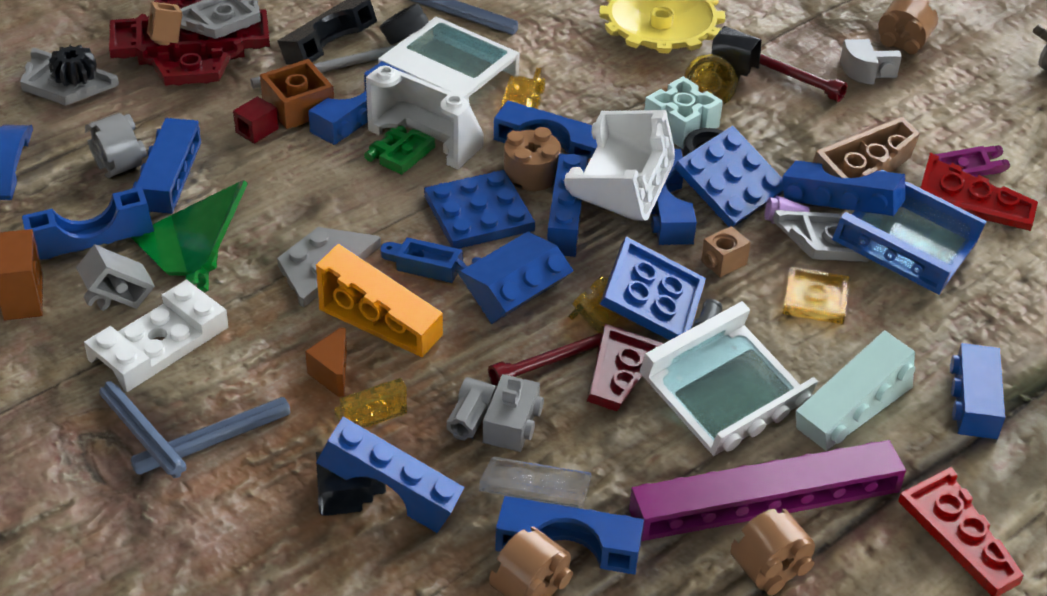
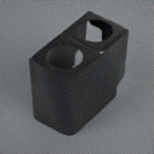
[709,26,762,88]
[316,451,386,516]

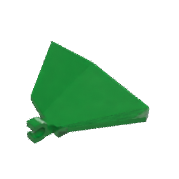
[131,180,248,293]

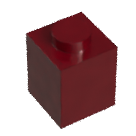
[233,96,278,144]

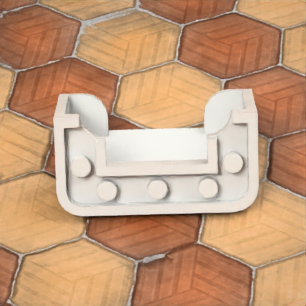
[366,66,484,169]
[564,110,675,221]

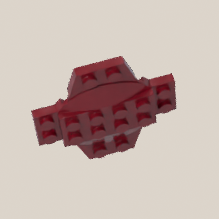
[109,0,270,86]

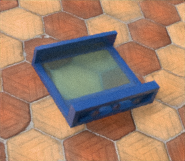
[832,170,987,295]

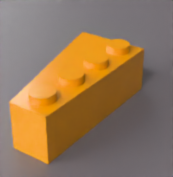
[316,244,443,357]

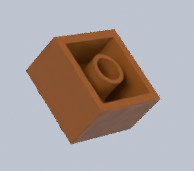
[260,59,334,129]
[0,229,43,321]

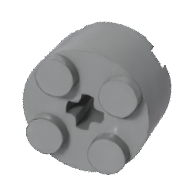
[85,113,147,178]

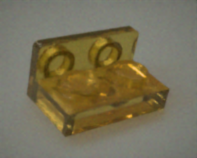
[500,67,546,110]
[568,275,621,333]
[334,378,407,428]

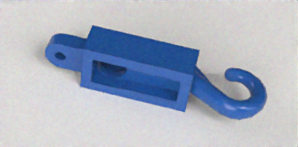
[380,237,481,283]

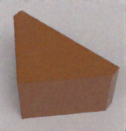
[305,328,347,397]

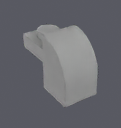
[840,39,902,84]

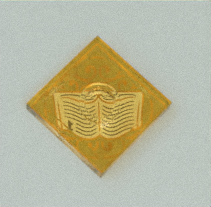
[782,266,850,325]

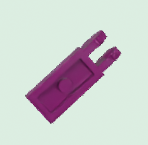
[935,145,1011,177]

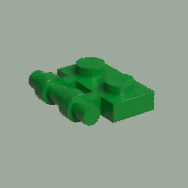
[364,125,436,175]

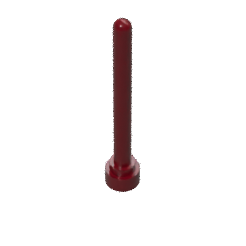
[760,54,848,102]
[488,327,624,386]

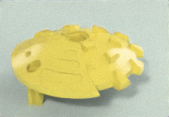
[599,0,725,53]

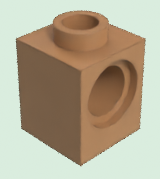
[147,2,183,45]
[701,226,751,277]

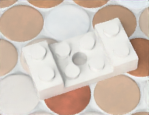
[84,279,229,392]

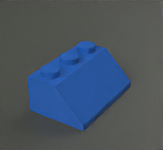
[458,231,574,324]

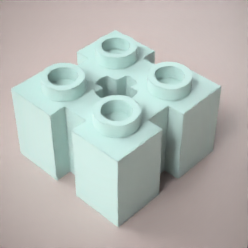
[645,76,723,149]

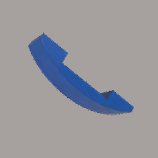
[0,125,33,200]

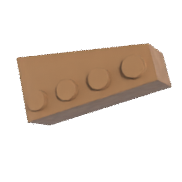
[813,116,920,211]

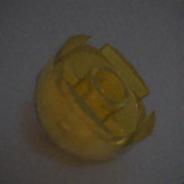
[684,54,738,104]

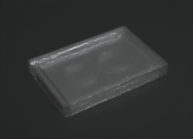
[479,457,592,509]

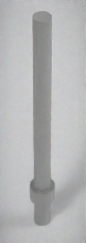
[250,44,397,89]

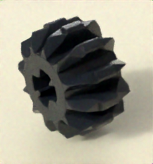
[49,44,97,87]

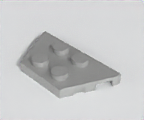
[180,0,261,39]
[20,48,119,105]
[773,210,882,262]
[277,227,381,307]

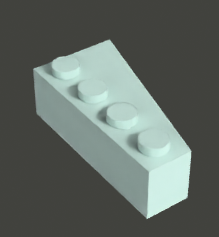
[796,330,915,451]

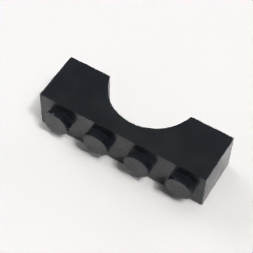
[278,0,378,65]

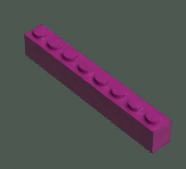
[629,440,906,542]

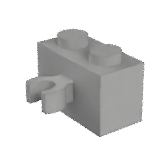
[76,244,155,311]
[483,374,544,452]

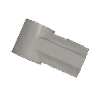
[446,377,497,441]

